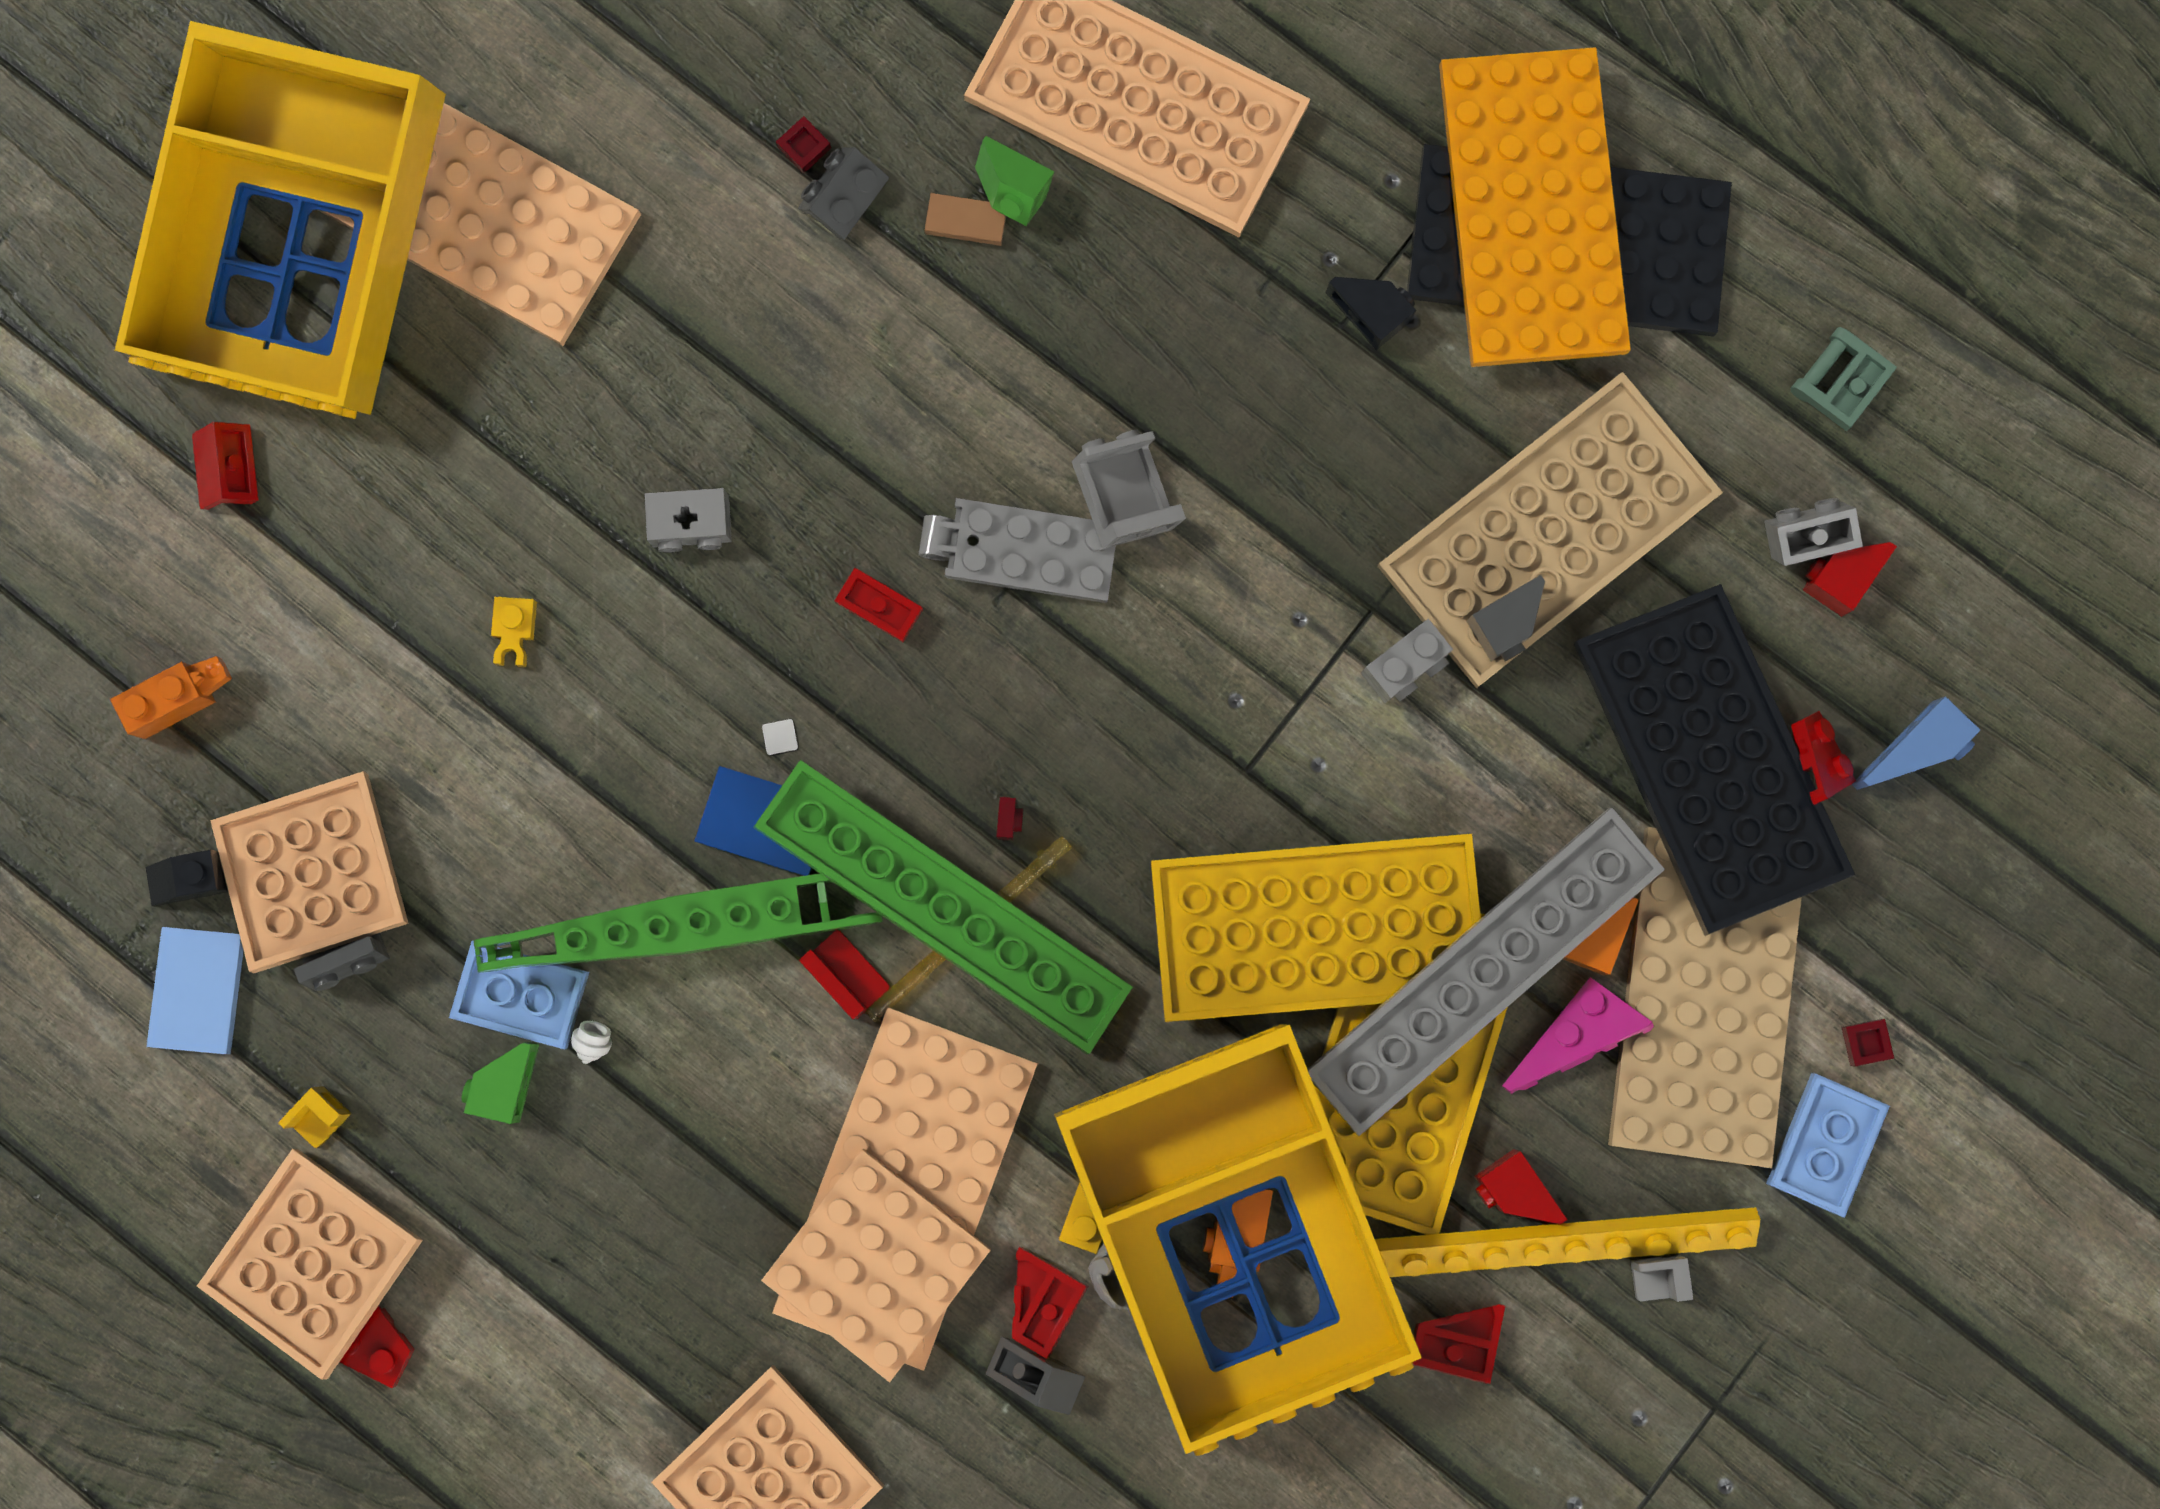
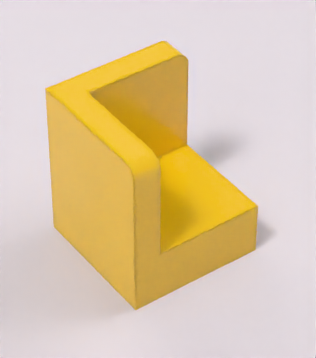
[278,1086,352,1148]

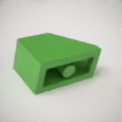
[975,136,1054,226]
[462,1042,539,1124]

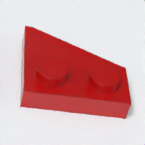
[1791,711,1856,805]
[1012,1247,1089,1359]
[1412,1304,1505,1384]
[340,1305,415,1388]

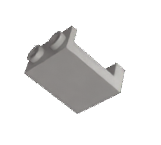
[1071,430,1186,549]

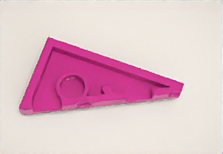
[1502,977,1654,1094]

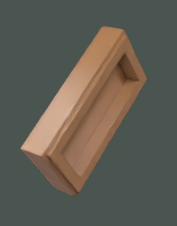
[924,193,1006,246]

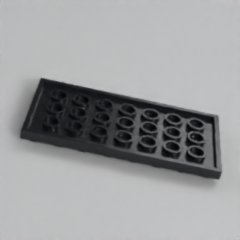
[1407,144,1732,337]
[1574,584,1855,936]

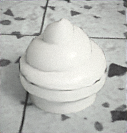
[571,1021,612,1064]

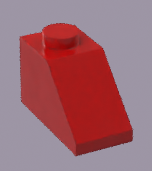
[1803,542,1897,617]
[1475,1149,1567,1224]

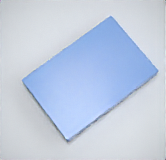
[146,927,244,1054]
[449,940,589,1050]
[1766,1073,1890,1218]

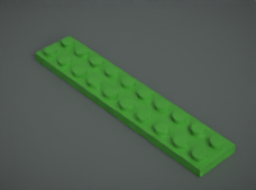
[753,760,1133,1055]

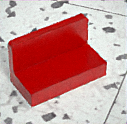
[192,422,259,510]
[799,930,890,1020]

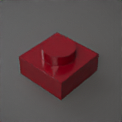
[776,116,832,174]
[996,797,1024,841]
[1841,1019,1895,1067]

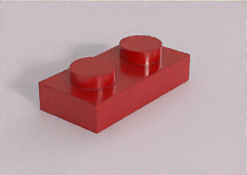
[834,567,923,643]

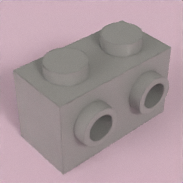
[1764,498,1863,566]
[1361,618,1453,704]

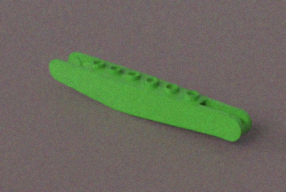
[473,874,883,973]

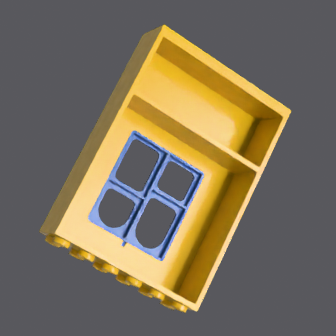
[114,21,446,419]
[1054,1024,1422,1456]

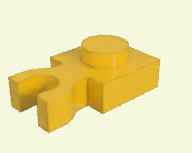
[491,597,537,667]

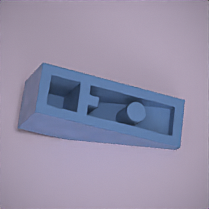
[1851,696,1980,790]

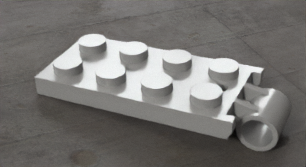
[918,498,1116,603]

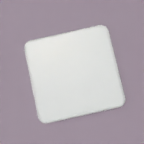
[762,719,798,755]

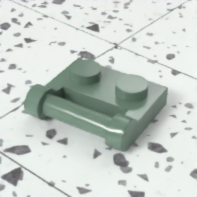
[1790,327,1897,431]

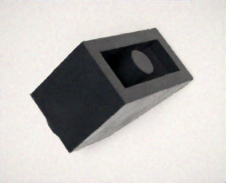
[1326,277,1417,351]
[146,850,228,907]

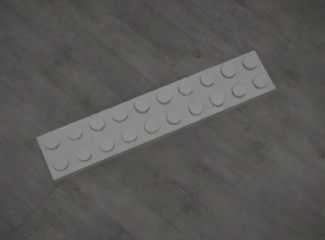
[1307,808,1665,1136]

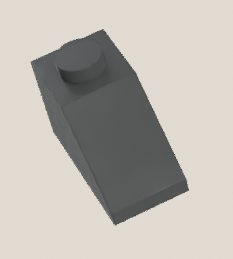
[1467,575,1545,662]
[986,1336,1085,1415]

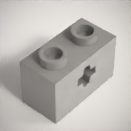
[645,488,732,553]

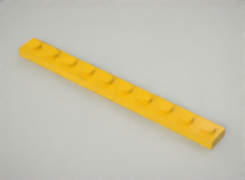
[1375,1207,1761,1277]

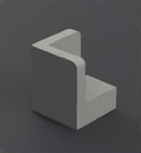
[1630,1255,1693,1302]

